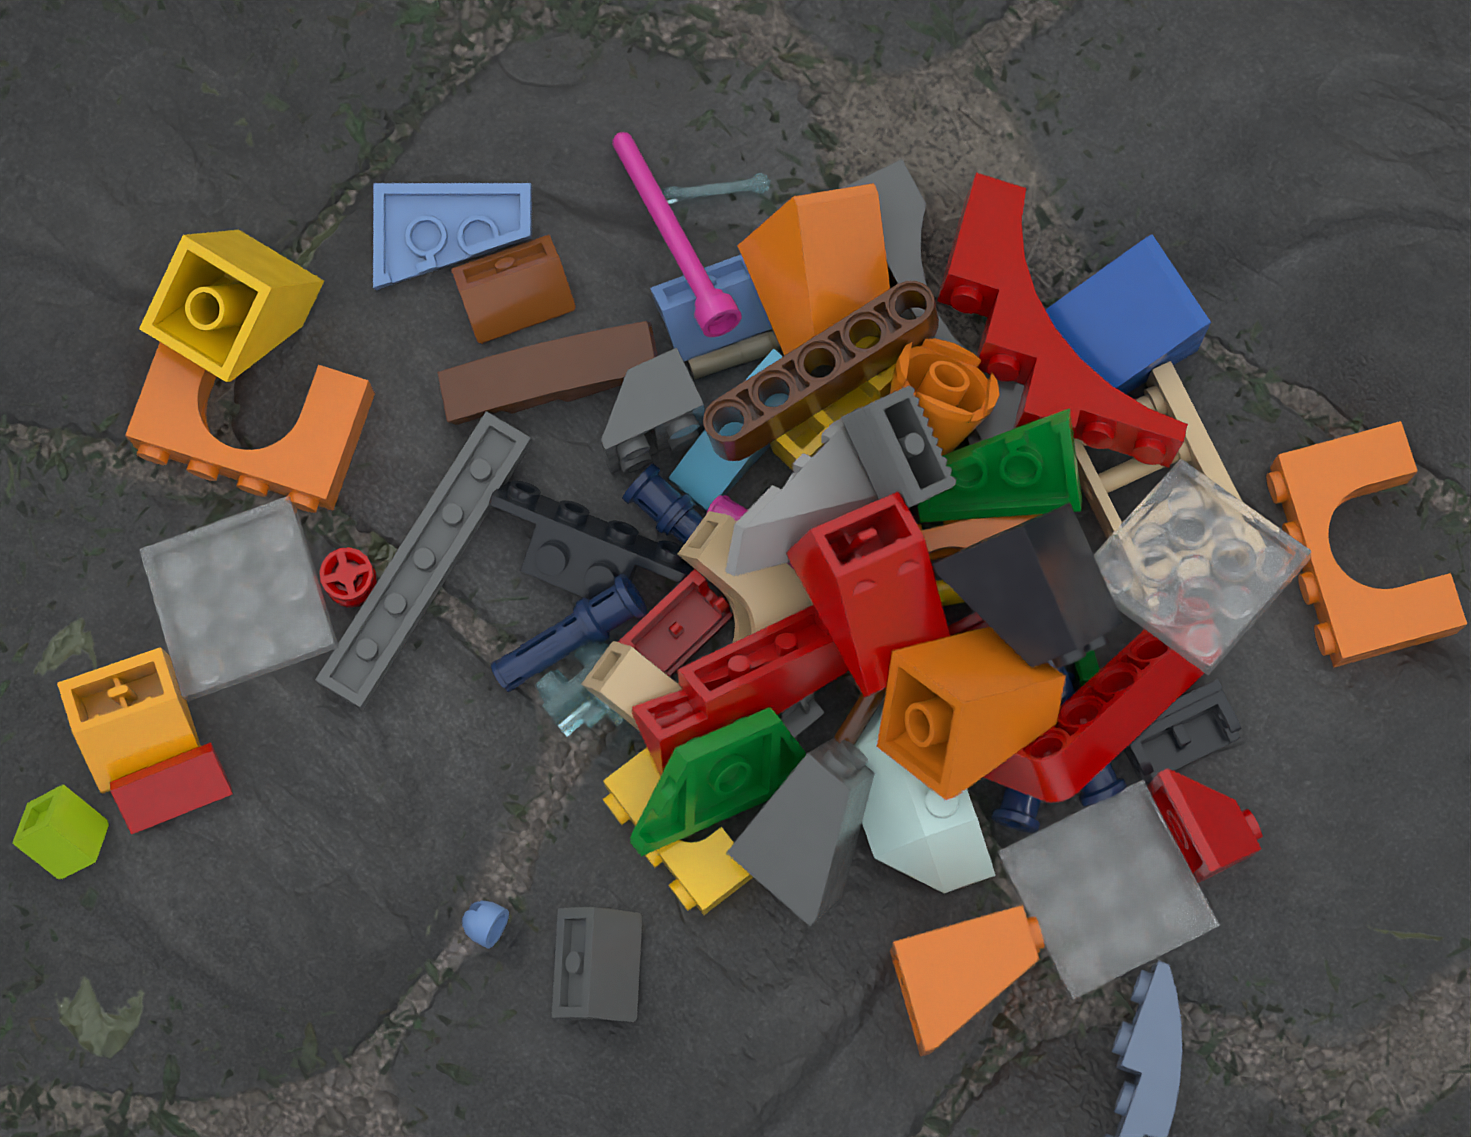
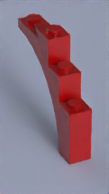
[937,172,1188,468]

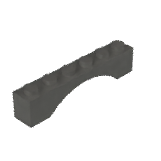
[846,159,1024,446]

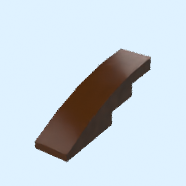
[437,321,658,425]

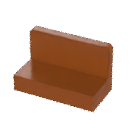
[451,234,576,343]

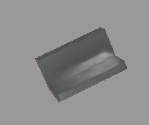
[551,907,642,1022]

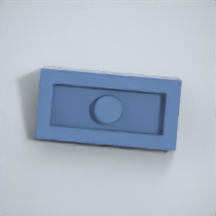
[650,254,773,362]

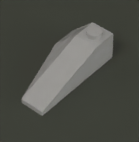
[725,407,879,576]

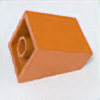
[737,183,890,356]
[877,627,1066,800]
[890,905,1044,1057]

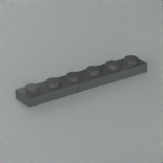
[315,411,533,711]

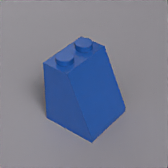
[1046,234,1211,394]

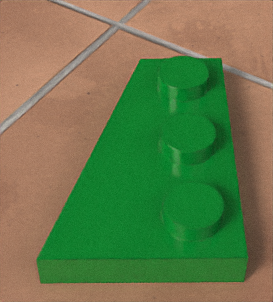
[917,408,1082,522]

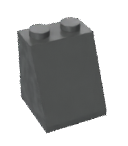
[726,738,875,926]

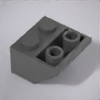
[601,348,705,474]

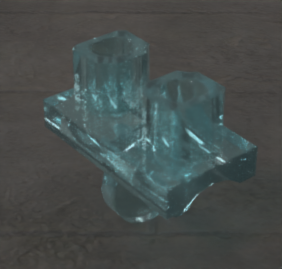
[536,641,625,737]

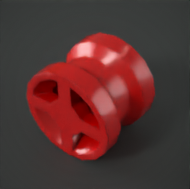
[319,547,378,608]

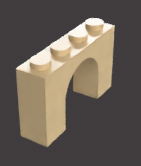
[581,511,814,730]

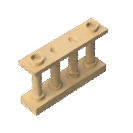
[1074,361,1267,614]

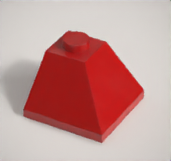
[1146,768,1263,884]

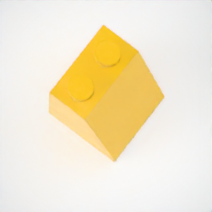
[139,230,324,382]

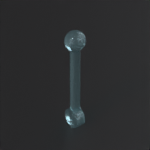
[662,173,770,203]

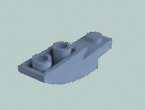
[1104,961,1182,1137]

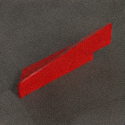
[631,605,849,776]

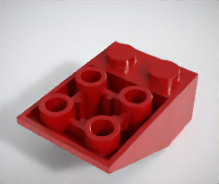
[786,491,950,698]

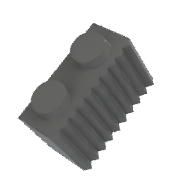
[841,386,956,507]

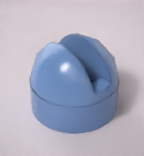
[462,900,509,949]

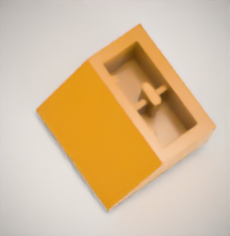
[57,647,201,794]

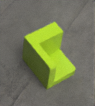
[12,784,109,879]

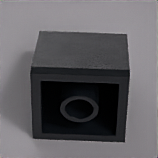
[933,503,1123,669]

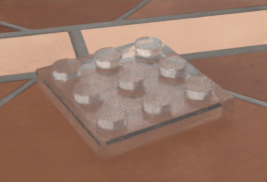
[1094,459,1311,676]
[139,496,339,701]
[997,780,1220,1001]

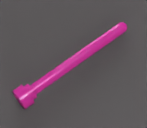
[613,132,742,337]

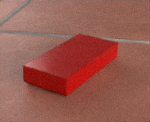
[109,742,233,835]

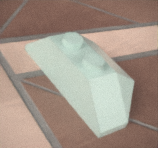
[854,697,995,894]

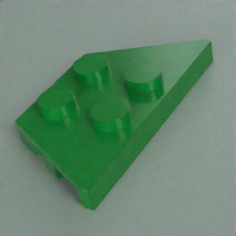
[630,707,806,857]

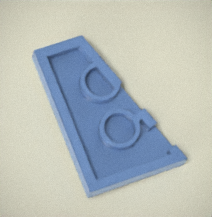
[373,183,532,290]

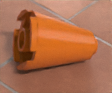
[889,338,1000,456]

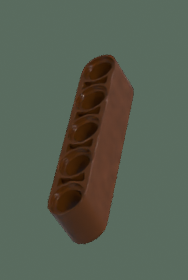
[703,281,939,461]

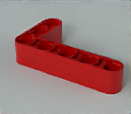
[983,599,1222,802]

